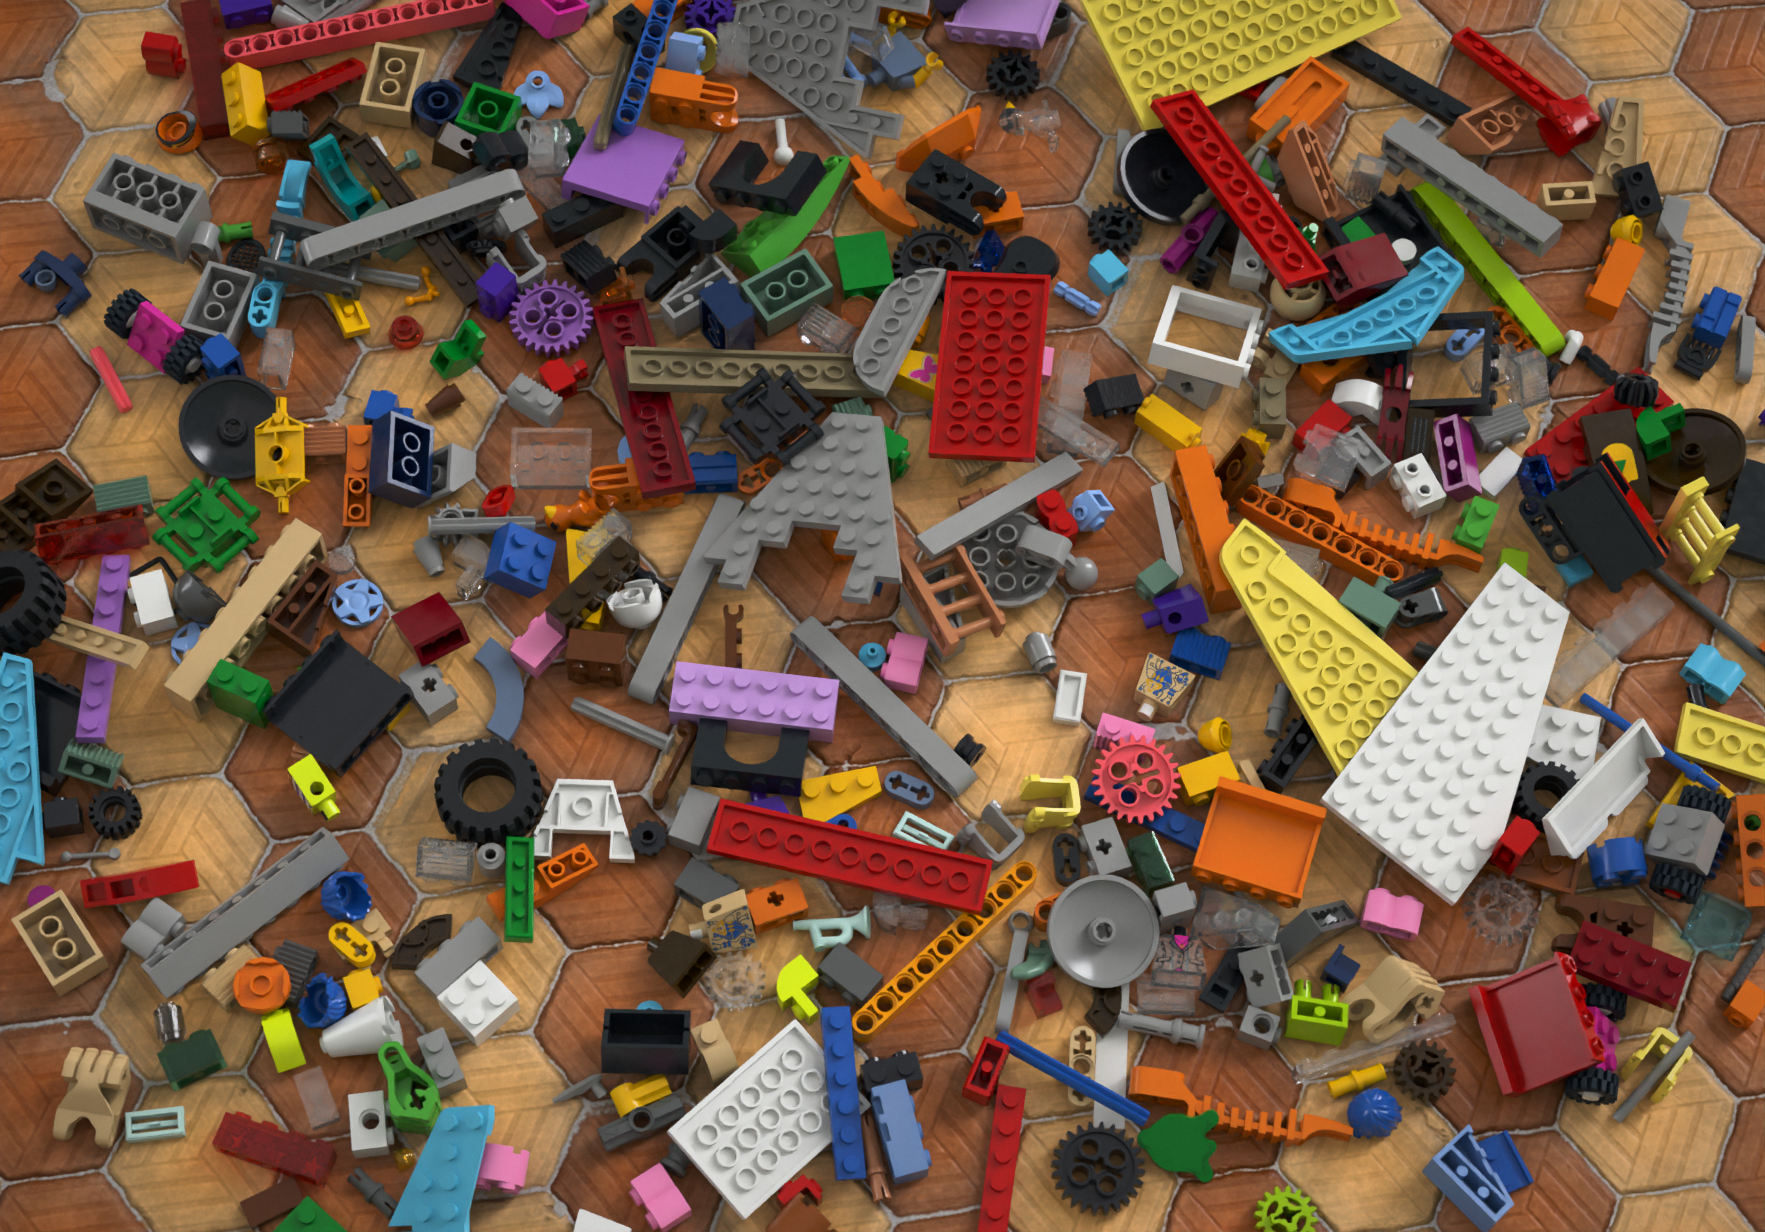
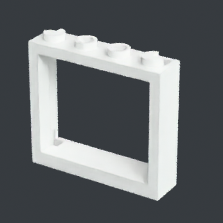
[1148,285,1264,388]

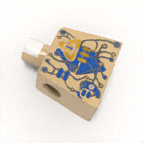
[1133,652,1195,722]
[689,889,758,952]

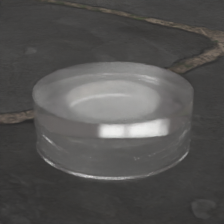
[328,547,356,575]

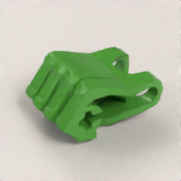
[378,1041,442,1136]

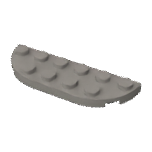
[853,268,947,397]

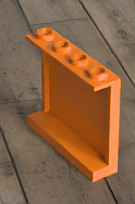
[1190,776,1327,908]

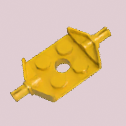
[255,397,310,514]

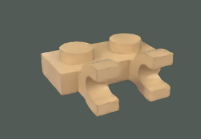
[1251,328,1300,387]
[328,908,395,970]

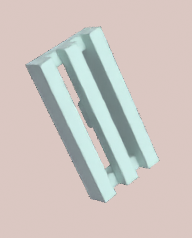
[892,811,955,850]
[125,1106,186,1143]

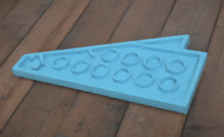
[0,652,45,886]

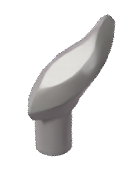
[553,1074,608,1103]

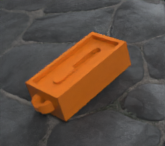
[1246,56,1350,157]

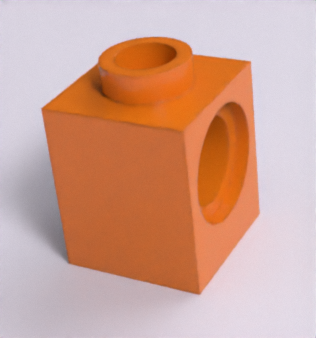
[1723,980,1765,1030]

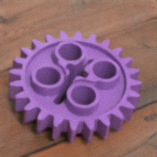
[509,279,594,358]

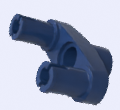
[18,250,92,318]

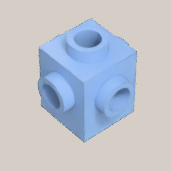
[1067,490,1115,532]

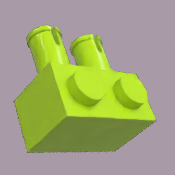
[1284,979,1349,1046]

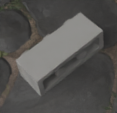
[415,916,503,1004]

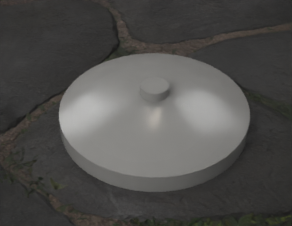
[1047,874,1159,988]

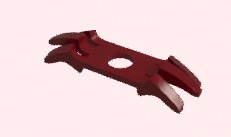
[1375,364,1414,462]

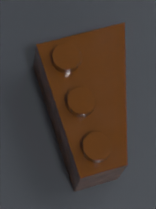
[267,560,338,658]

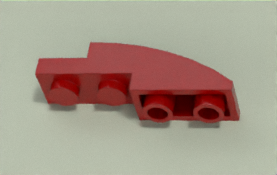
[80,859,200,908]

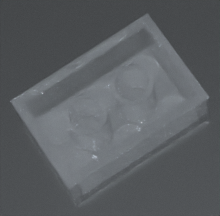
[510,428,593,490]

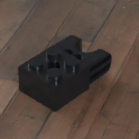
[905,149,1007,236]
[616,206,706,303]

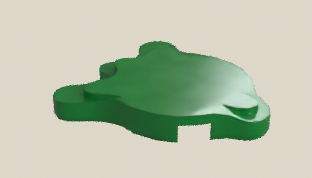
[1137,1109,1219,1182]

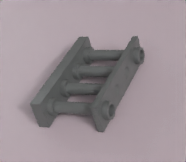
[257,211,372,301]

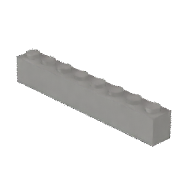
[1381,117,1563,258]
[140,827,349,999]

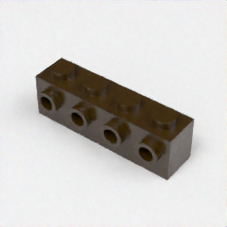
[545,536,640,639]

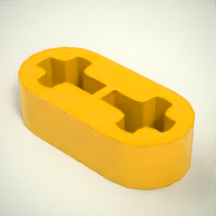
[328,922,376,968]

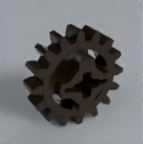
[1392,1040,1456,1103]

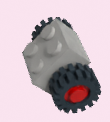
[1644,785,1732,904]

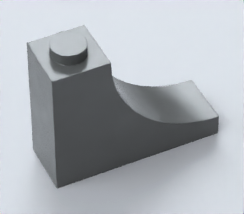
[1263,900,1360,969]

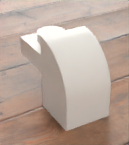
[1331,379,1392,427]

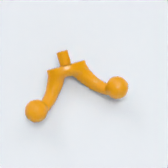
[404,266,440,306]

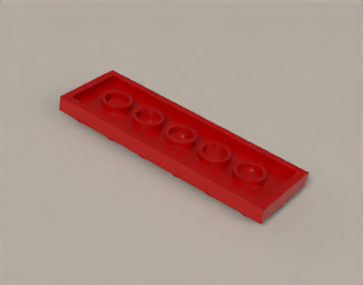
[1523,366,1674,487]

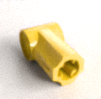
[610,1074,672,1118]

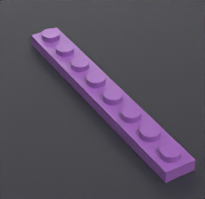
[76,555,132,743]

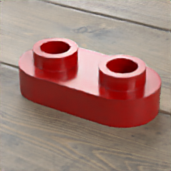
[482,485,516,517]

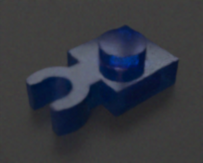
[973,230,1005,273]

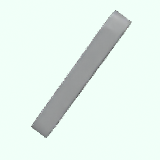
[994,929,1029,1034]

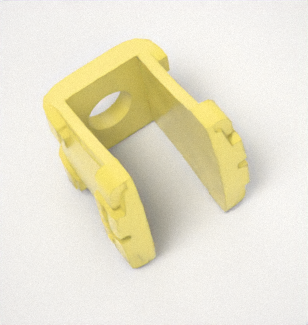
[1019,774,1081,833]
[1619,1027,1693,1103]

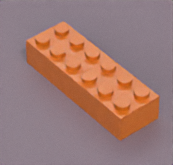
[1169,445,1242,615]

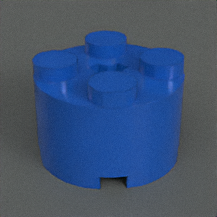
[1586,837,1648,889]

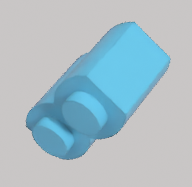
[1679,643,1746,705]

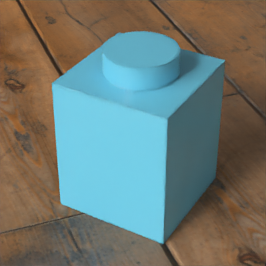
[1087,249,1129,297]

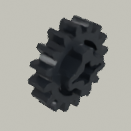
[986,49,1040,101]
[1087,202,1143,255]

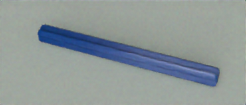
[996,1031,1150,1126]

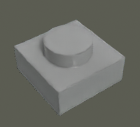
[1252,473,1284,492]

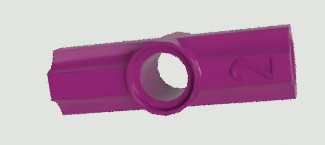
[1159,207,1218,274]

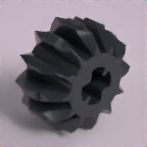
[1614,373,1659,408]

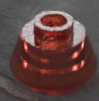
[388,315,424,350]

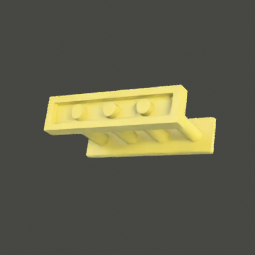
[1659,477,1740,586]

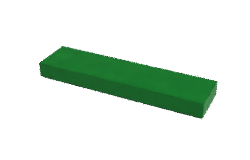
[504,836,535,943]

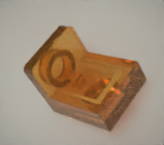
[599,266,636,305]

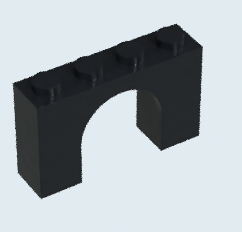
[708,140,827,217]
[690,718,809,797]

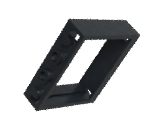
[1394,311,1501,419]

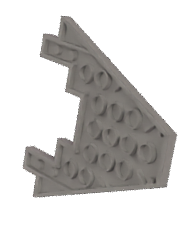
[726,0,930,159]
[704,412,902,605]

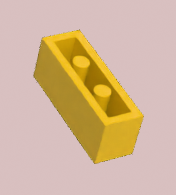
[221,62,271,147]

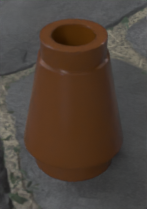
[425,383,465,418]

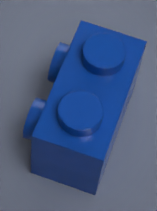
[200,333,247,380]

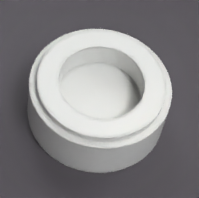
[1392,239,1416,265]

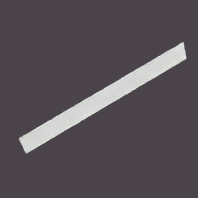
[1093,982,1130,1129]

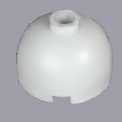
[607,579,662,630]

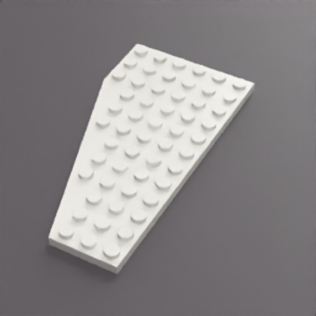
[1319,563,1570,906]

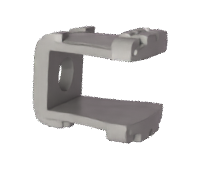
[486,229,547,296]
[956,800,1025,871]

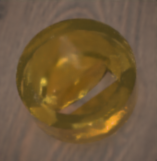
[393,1148,416,1173]

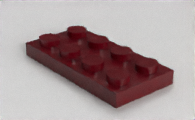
[1570,920,1692,1013]

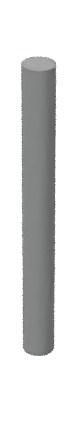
[1612,1030,1696,1123]

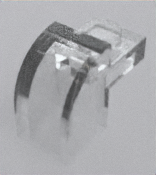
[452,534,491,600]
[872,891,928,935]

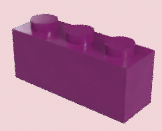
[1433,414,1482,502]

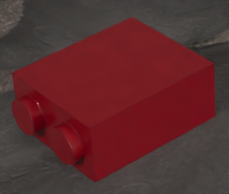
[391,592,471,667]

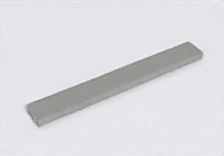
[914,452,1083,561]

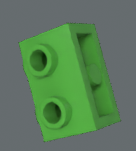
[1451,495,1500,554]

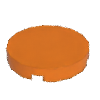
[232,957,291,1015]

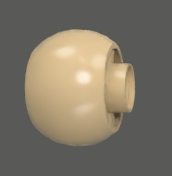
[1270,278,1326,322]

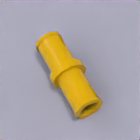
[1327,1062,1387,1099]

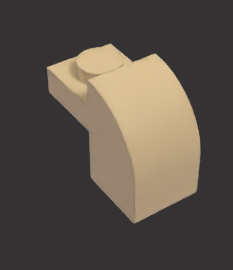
[690,1018,739,1090]

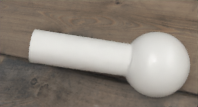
[774,119,794,166]

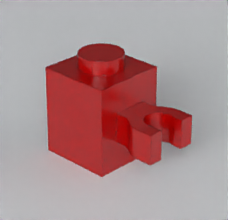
[538,357,589,401]

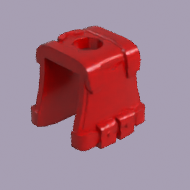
[1536,94,1602,158]

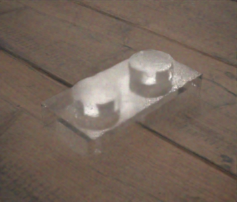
[293,1065,341,1131]

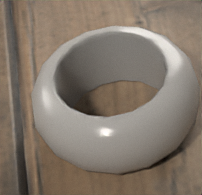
[1007,910,1033,933]

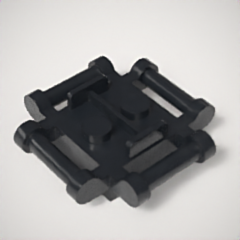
[719,367,826,467]

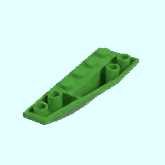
[721,155,850,277]

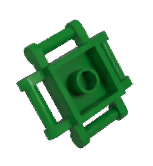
[152,477,261,574]

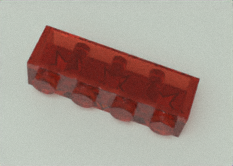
[34,504,150,565]
[212,1111,337,1189]

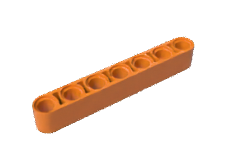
[1235,484,1404,586]

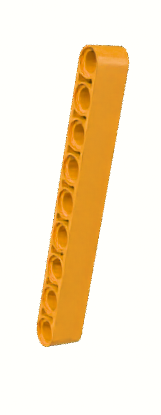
[852,861,1037,1043]

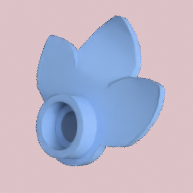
[514,70,564,119]

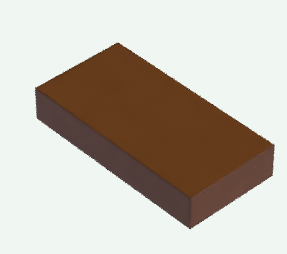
[240,1176,304,1230]

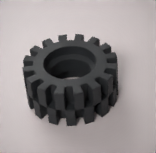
[88,786,142,840]

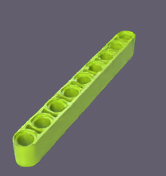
[1410,181,1566,359]

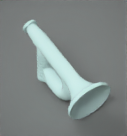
[793,905,871,952]

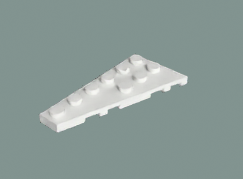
[1525,704,1601,780]

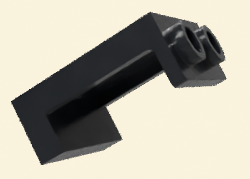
[1186,209,1241,291]

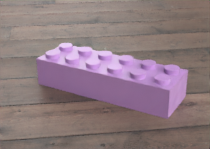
[669,661,839,743]

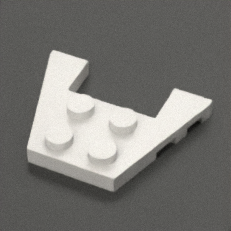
[533,779,635,863]

